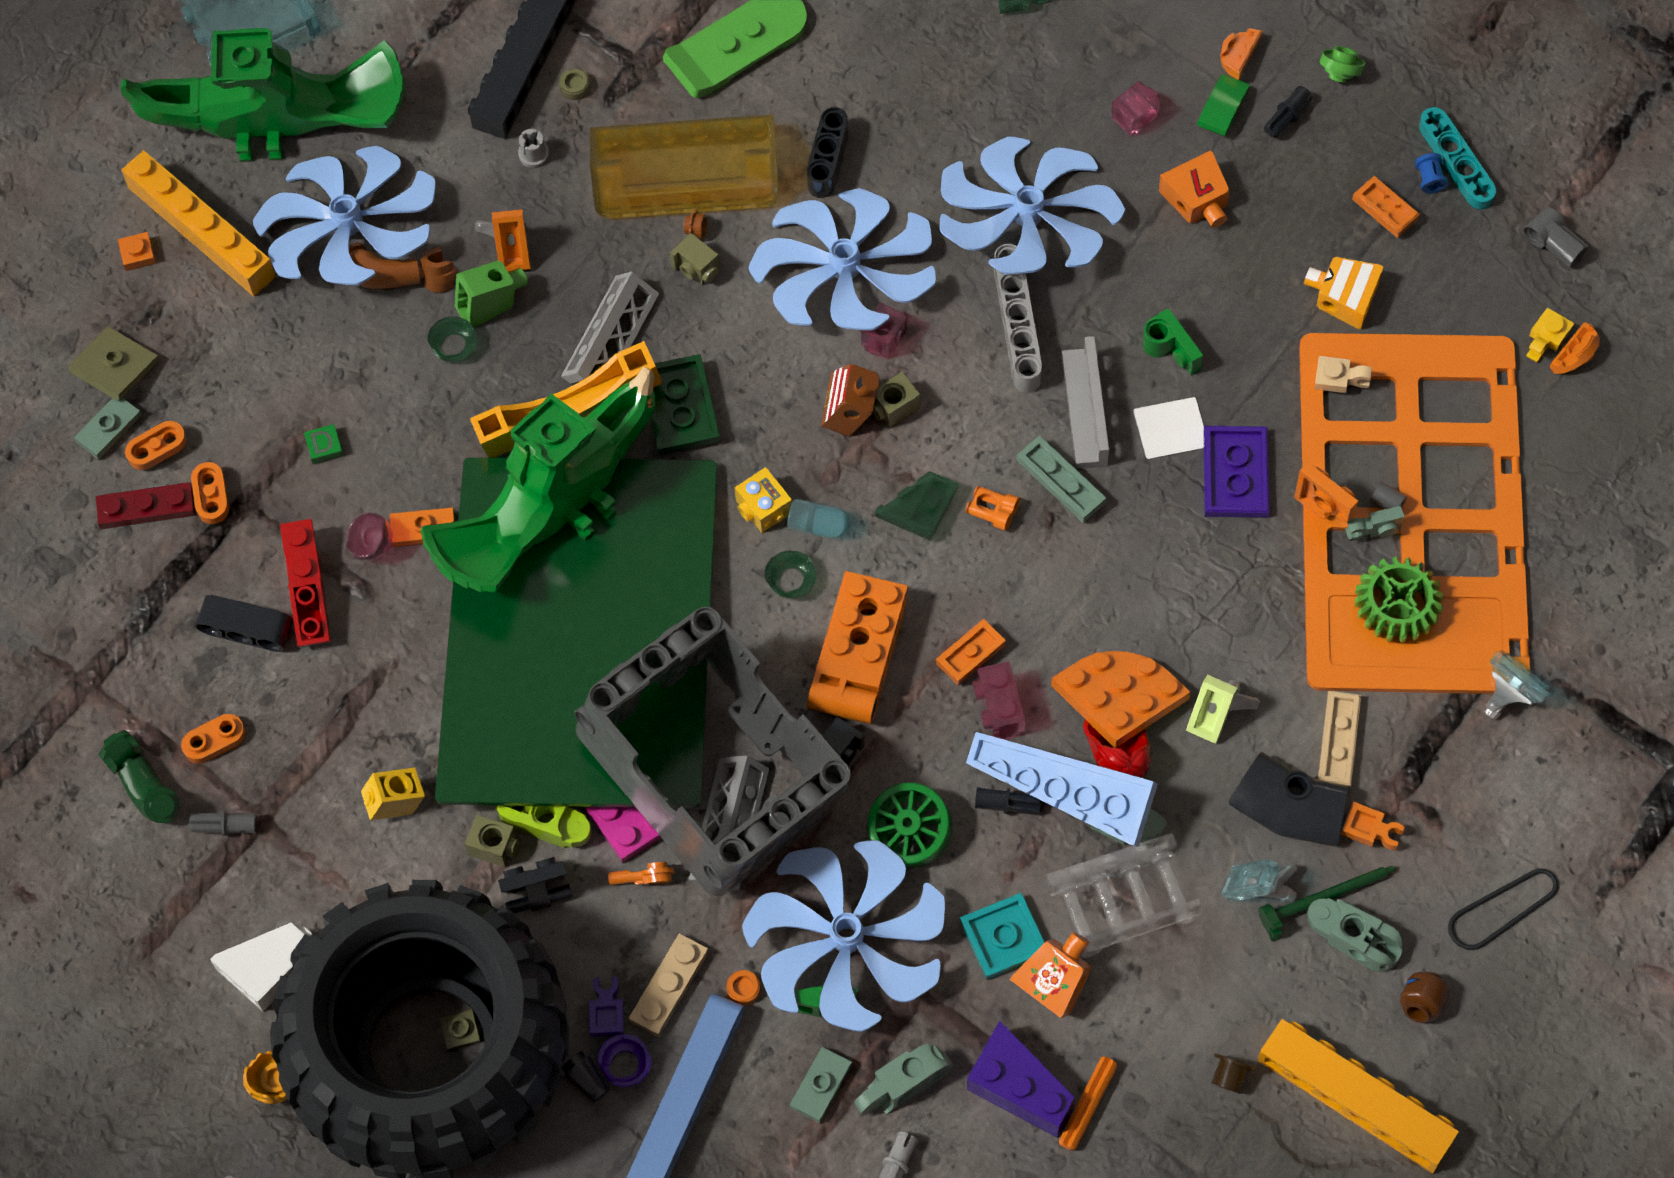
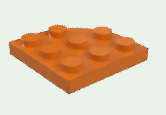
[1051,651,1190,748]

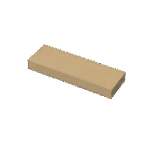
[1318,691,1361,790]

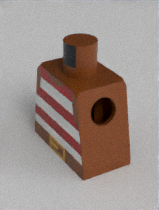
[821,364,879,437]

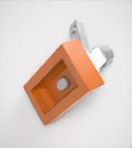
[474,209,530,271]

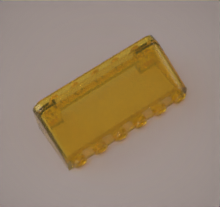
[590,114,779,218]

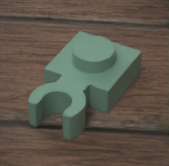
[1345,506,1404,541]

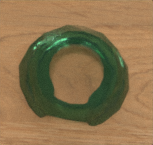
[427,316,477,363]
[765,550,817,599]

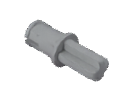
[879,1131,918,1178]

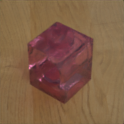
[1111,81,1160,137]
[861,302,907,359]

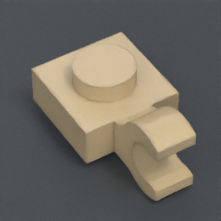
[1314,356,1372,393]

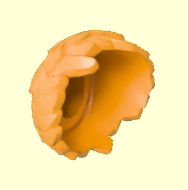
[243,1051,287,1104]

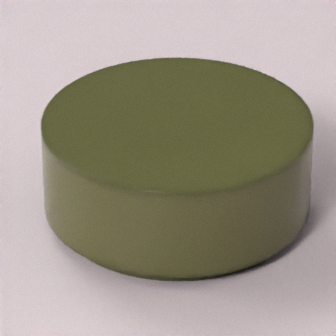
[559,69,590,100]

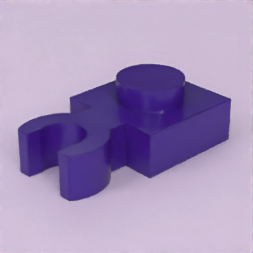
[589,977,624,1037]

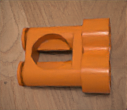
[965,486,1021,531]

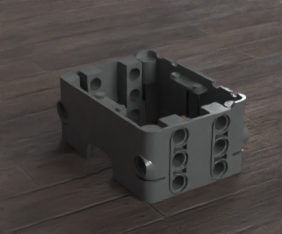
[574,607,851,896]

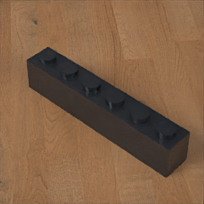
[468,0,577,140]

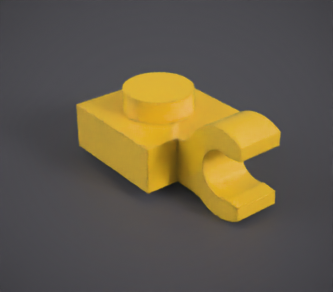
[1526,307,1574,363]

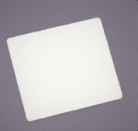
[1134,397,1204,459]

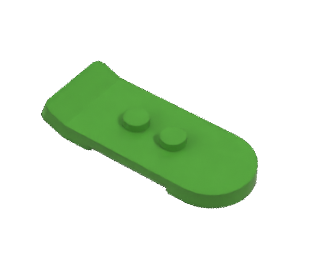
[663,0,807,98]

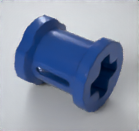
[1414,153,1449,194]

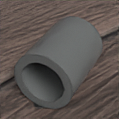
[1370,482,1407,509]

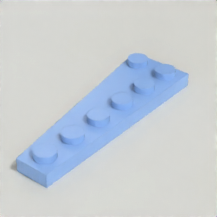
[966,732,1158,847]

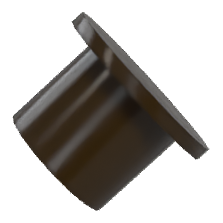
[1211,1053,1256,1094]

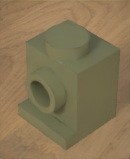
[670,233,720,286]

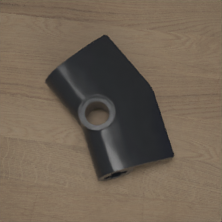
[1229,752,1349,846]

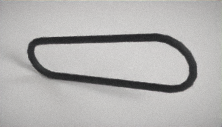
[1448,868,1558,950]

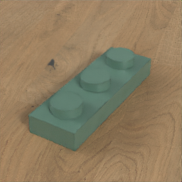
[1016,435,1106,523]

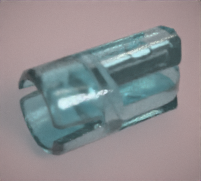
[787,499,849,538]

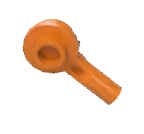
[608,862,675,885]

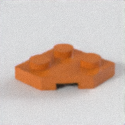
[1294,462,1358,523]

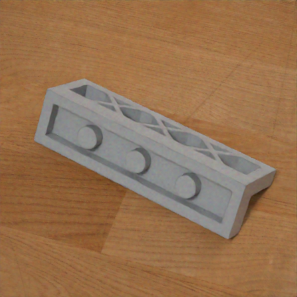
[561,272,659,384]
[1062,336,1109,469]
[689,755,769,891]

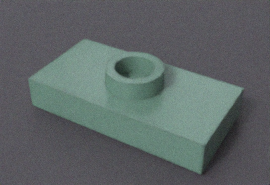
[74,398,142,460]
[789,1047,852,1124]

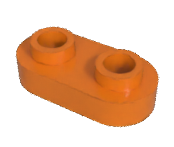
[125,421,187,470]
[191,462,229,524]
[181,714,246,764]

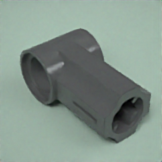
[1523,207,1589,268]

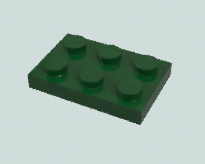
[651,354,720,455]

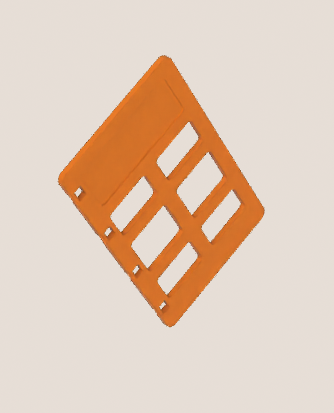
[1299,333,1531,694]

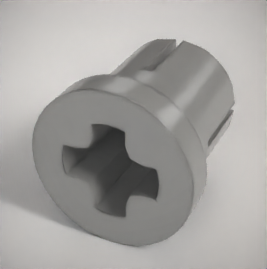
[518,129,549,168]

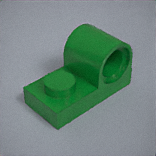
[1142,308,1203,375]

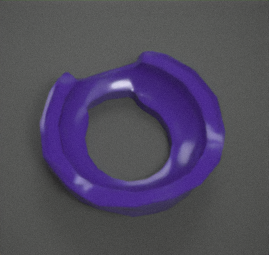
[597,1034,652,1087]

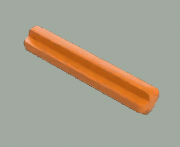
[1059,1056,1117,1151]

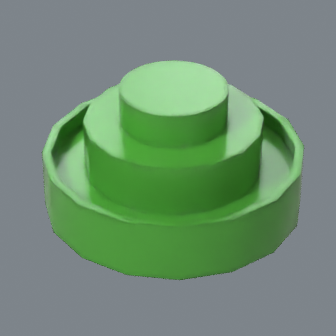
[1319,46,1365,83]

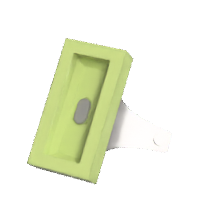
[1186,674,1260,744]

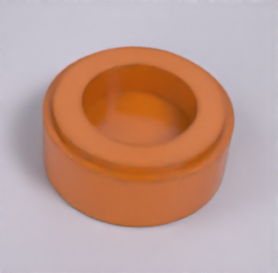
[726,970,761,1006]

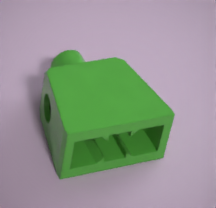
[454,261,528,330]

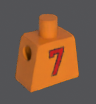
[1159,150,1229,228]

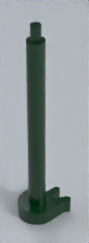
[1258,865,1395,941]

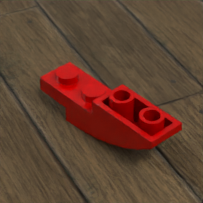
[279,519,330,647]

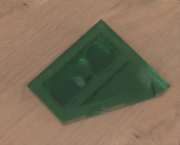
[875,471,958,541]

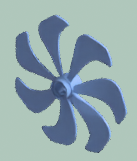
[940,137,1125,274]
[253,146,436,285]
[748,188,936,330]
[742,840,945,1032]

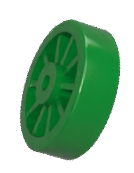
[867,782,953,868]

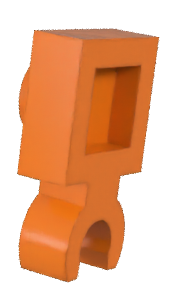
[1341,801,1405,850]

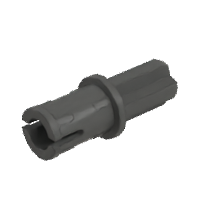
[189,810,257,836]

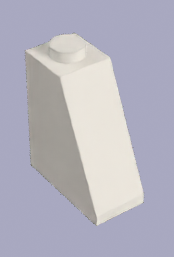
[210,923,312,1012]

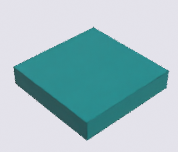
[960,893,1044,981]

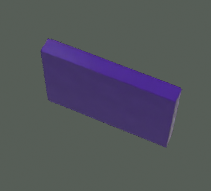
[1203,426,1269,518]

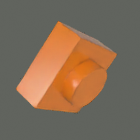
[118,232,156,271]

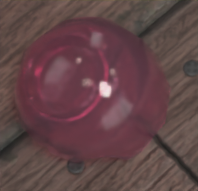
[346,513,394,560]

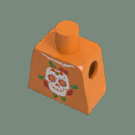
[1009,931,1092,1018]

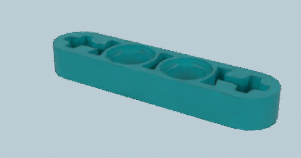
[1419,107,1496,210]

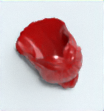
[1083,720,1152,778]

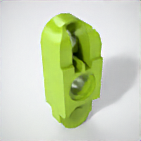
[497,805,591,848]

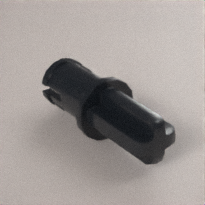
[1264,86,1313,138]
[975,787,1042,815]

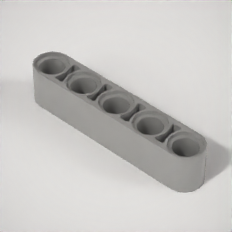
[994,244,1042,393]

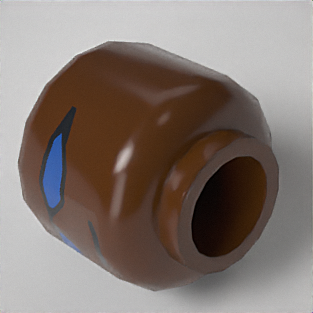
[1400,972,1449,1023]

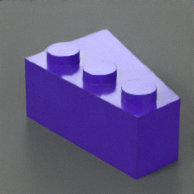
[967,1021,1075,1138]

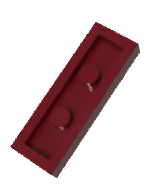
[96,482,195,530]

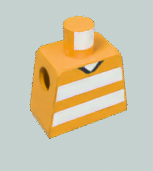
[1304,257,1384,330]

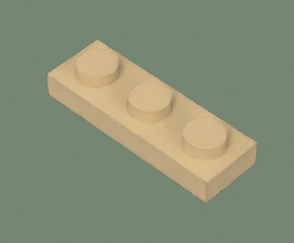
[629,934,709,1038]

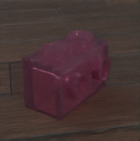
[972,661,1025,740]

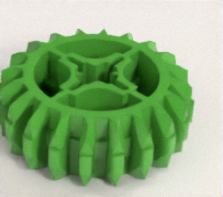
[1354,556,1444,643]

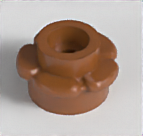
[684,210,707,239]

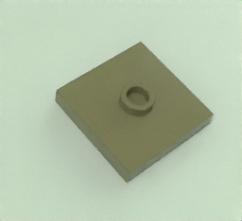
[68,326,158,401]

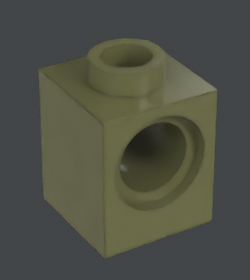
[872,371,920,428]
[464,815,519,867]
[439,1009,481,1052]

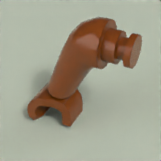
[349,242,457,292]

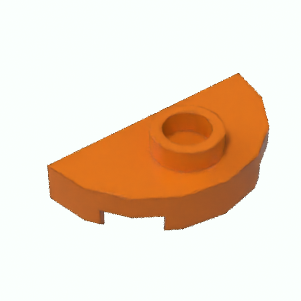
[1220,28,1263,80]
[1549,322,1600,374]

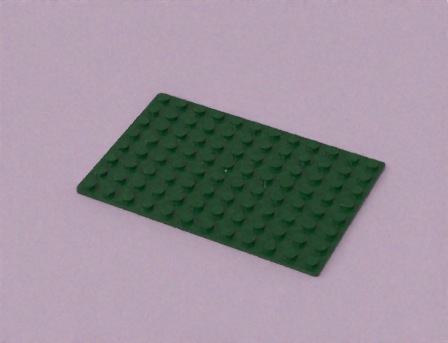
[435,457,717,808]

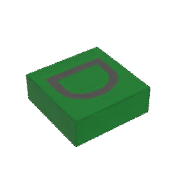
[304,424,343,464]

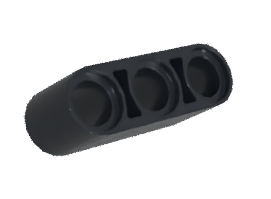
[807,107,848,198]
[195,595,293,652]

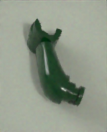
[98,730,180,823]

